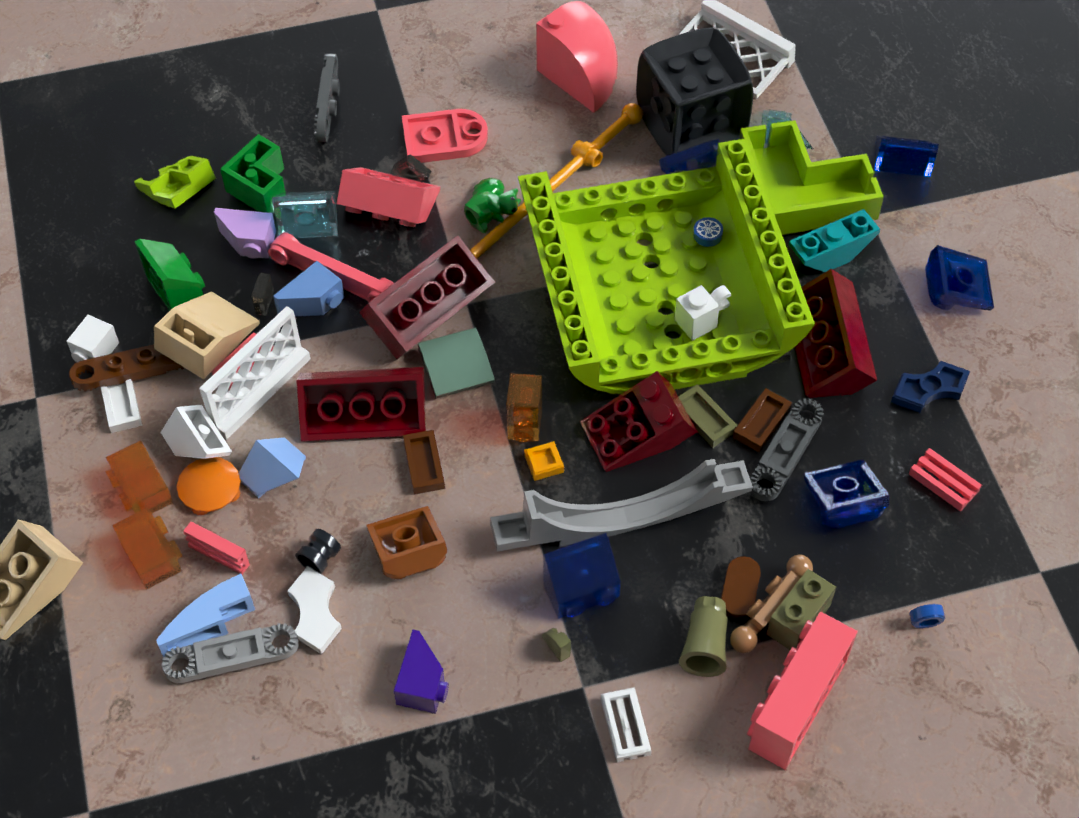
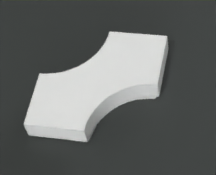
[288,566,342,654]

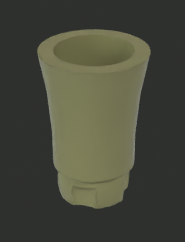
[679,596,728,677]

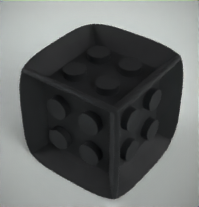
[636,28,754,161]

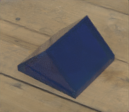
[874,135,939,177]

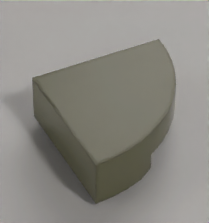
[542,628,571,662]

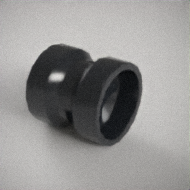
[295,529,341,574]

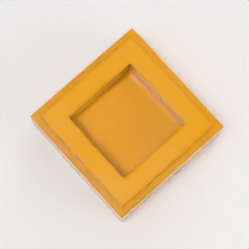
[524,441,564,481]

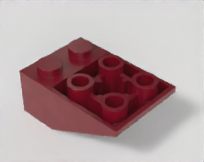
[580,371,697,472]

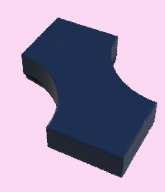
[891,361,970,413]

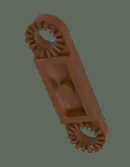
[69,344,184,392]

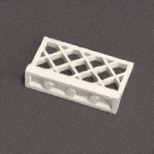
[679,0,795,99]
[199,306,311,440]

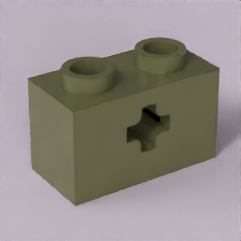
[767,569,836,650]

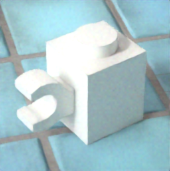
[675,285,731,341]

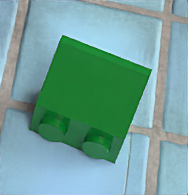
[134,239,205,311]

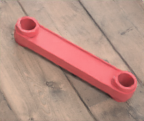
[268,232,394,302]

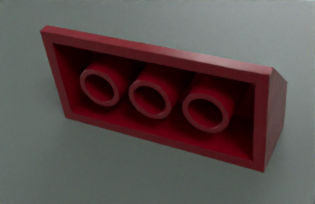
[795,269,877,398]
[296,367,426,441]

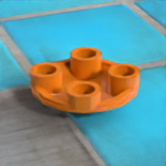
[176,457,241,515]

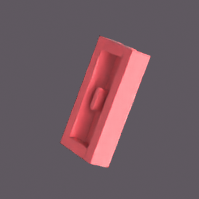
[909,448,982,512]
[183,521,250,575]

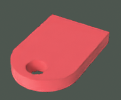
[402,109,488,164]

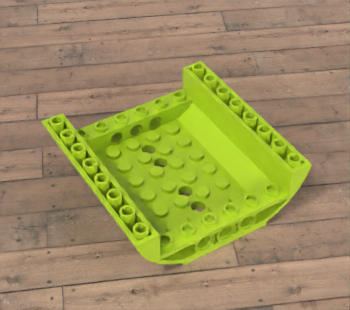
[518,138,815,394]

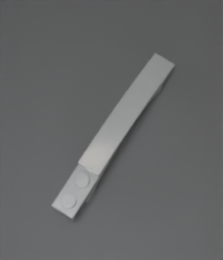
[490,459,753,552]

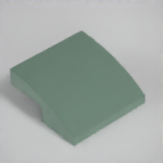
[418,328,495,399]

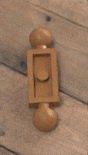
[730,555,813,653]

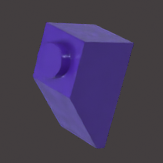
[394,630,449,714]

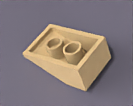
[0,519,83,640]

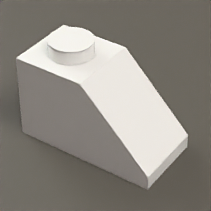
[160,405,232,459]

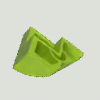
[134,156,216,209]

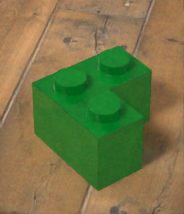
[220,134,287,213]

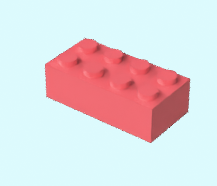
[747,611,858,770]

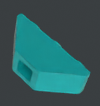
[789,209,880,272]

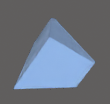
[239,437,306,498]

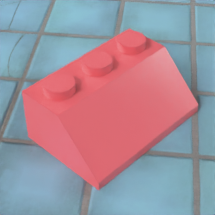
[336,167,440,227]

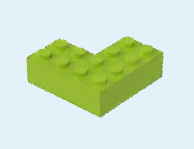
[739,120,884,235]

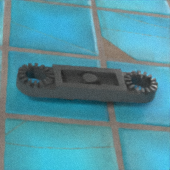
[314,53,340,142]
[750,398,824,501]

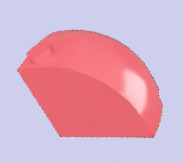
[536,1,618,113]

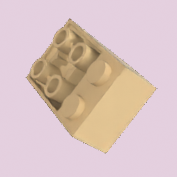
[154,292,260,379]

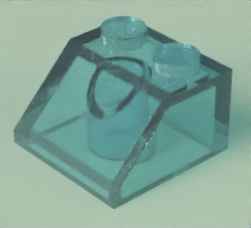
[272,190,338,238]

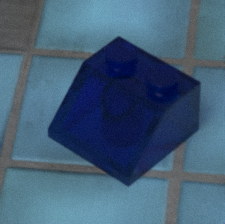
[543,533,621,619]

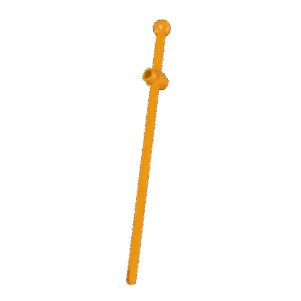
[470,103,643,259]

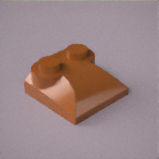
[366,506,448,579]

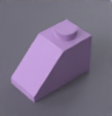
[214,208,276,259]

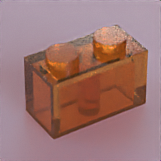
[506,373,542,442]
[105,440,173,520]
[112,507,183,590]

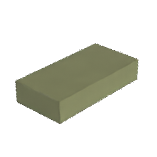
[678,384,738,448]

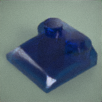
[925,245,994,311]
[804,459,889,528]

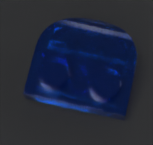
[659,139,720,174]

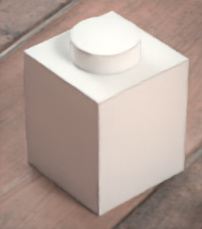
[67,315,119,362]

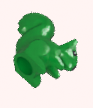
[464,178,521,233]

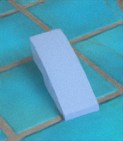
[156,574,255,657]

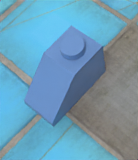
[273,261,345,316]

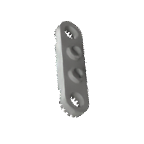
[162,623,299,683]

